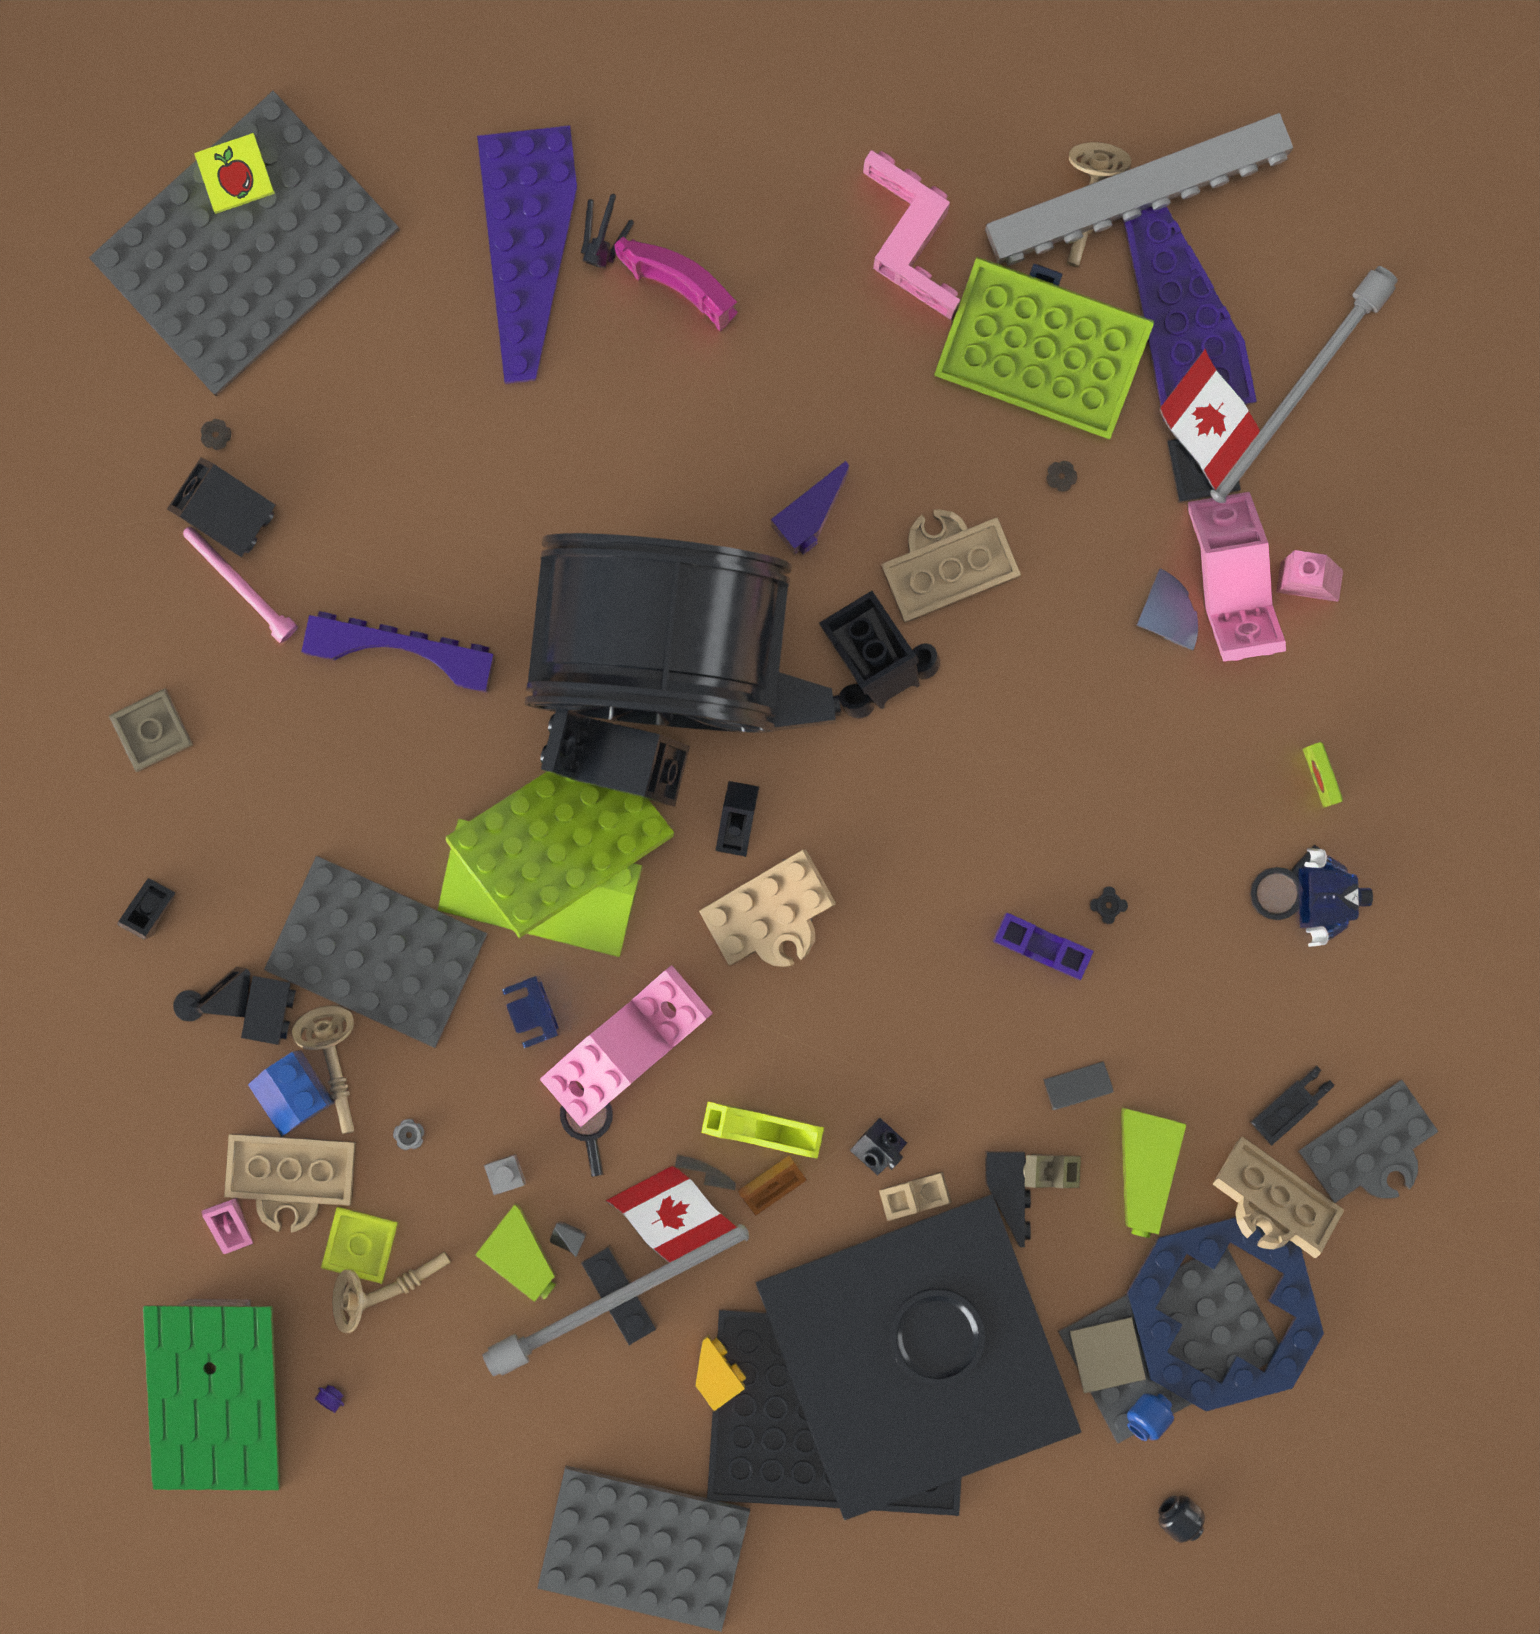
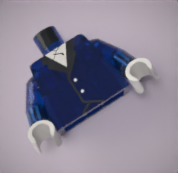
[1299,848,1373,947]

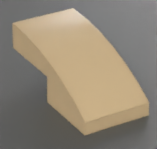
[879,1172,952,1221]

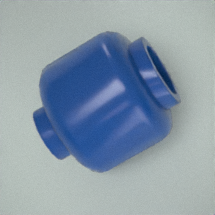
[1127,1393,1174,1441]

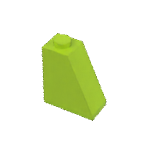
[475,1204,556,1302]

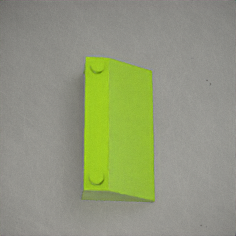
[437,819,643,957]

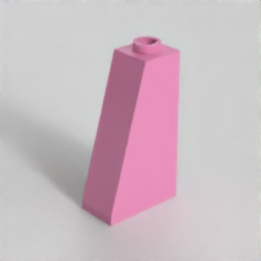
[1276,550,1343,602]

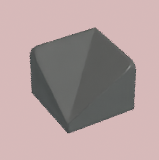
[550,1221,587,1257]

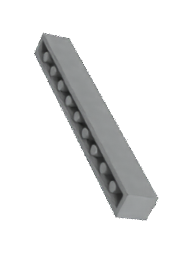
[985,113,1293,266]

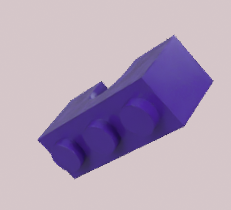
[992,913,1094,980]

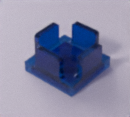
[502,976,562,1048]

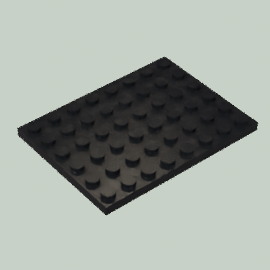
[707,1309,962,1516]

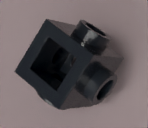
[850,1117,907,1176]

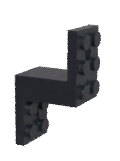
[540,707,690,807]

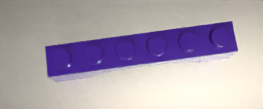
[301,611,496,693]

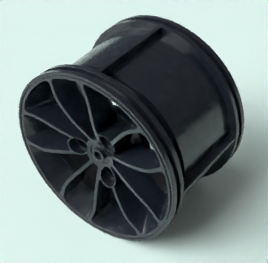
[525,533,792,733]

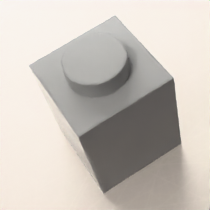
[484,1154,526,1195]

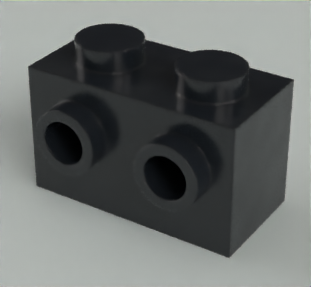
[241,976,296,1045]

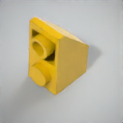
[695,1335,746,1411]

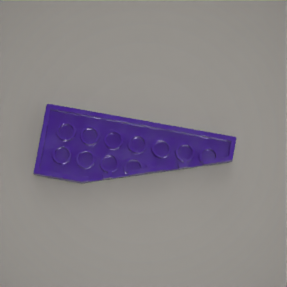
[477,125,577,384]
[1123,206,1257,421]

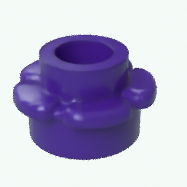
[315,1385,344,1413]

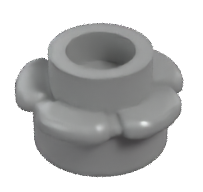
[393,1119,424,1150]

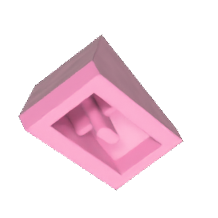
[201,1198,253,1254]

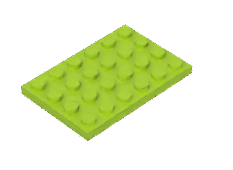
[934,257,1154,439]
[446,772,674,938]

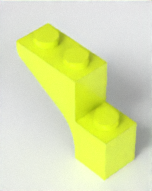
[701,1102,824,1159]

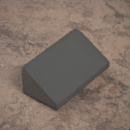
[1043,1061,1114,1110]

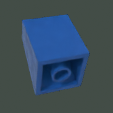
[248,1050,335,1137]

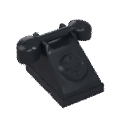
[819,591,940,718]

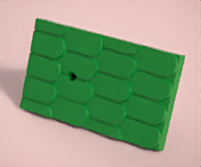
[143,1299,280,1491]

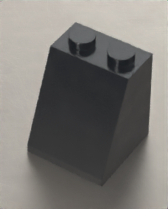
[167,457,276,557]
[769,672,841,731]

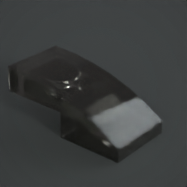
[675,1153,736,1190]

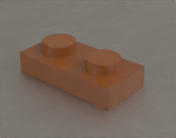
[738,1155,807,1216]

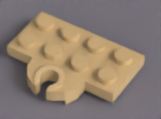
[881,509,1021,623]
[699,849,836,967]
[224,1134,356,1233]
[1213,1137,1344,1258]

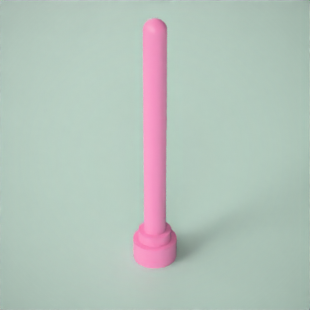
[183,527,298,644]

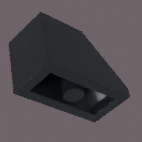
[715,781,759,857]

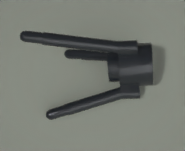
[580,194,634,268]

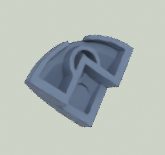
[1137,569,1198,650]

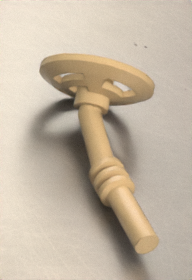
[1067,142,1131,267]
[292,1006,354,1134]
[332,1252,451,1333]

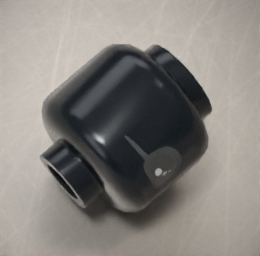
[1158,1495,1205,1543]

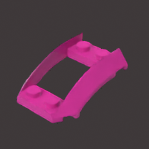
[614,237,738,332]

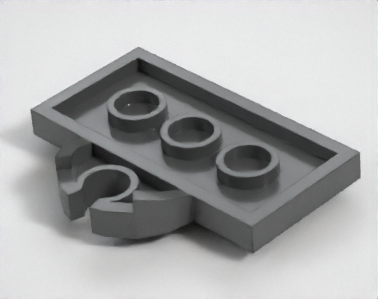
[1298,1080,1439,1203]

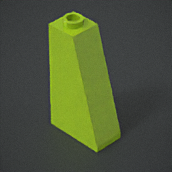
[1121,1107,1186,1238]

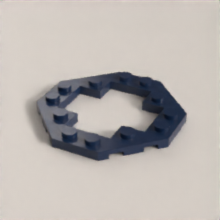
[1127,1216,1324,1411]

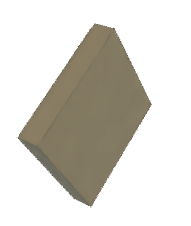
[109,688,193,772]
[1069,1317,1146,1393]

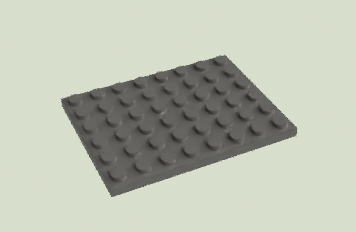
[89,91,400,396]

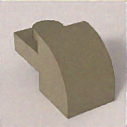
[1023,1154,1081,1188]

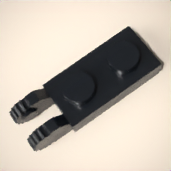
[1250,1065,1334,1146]

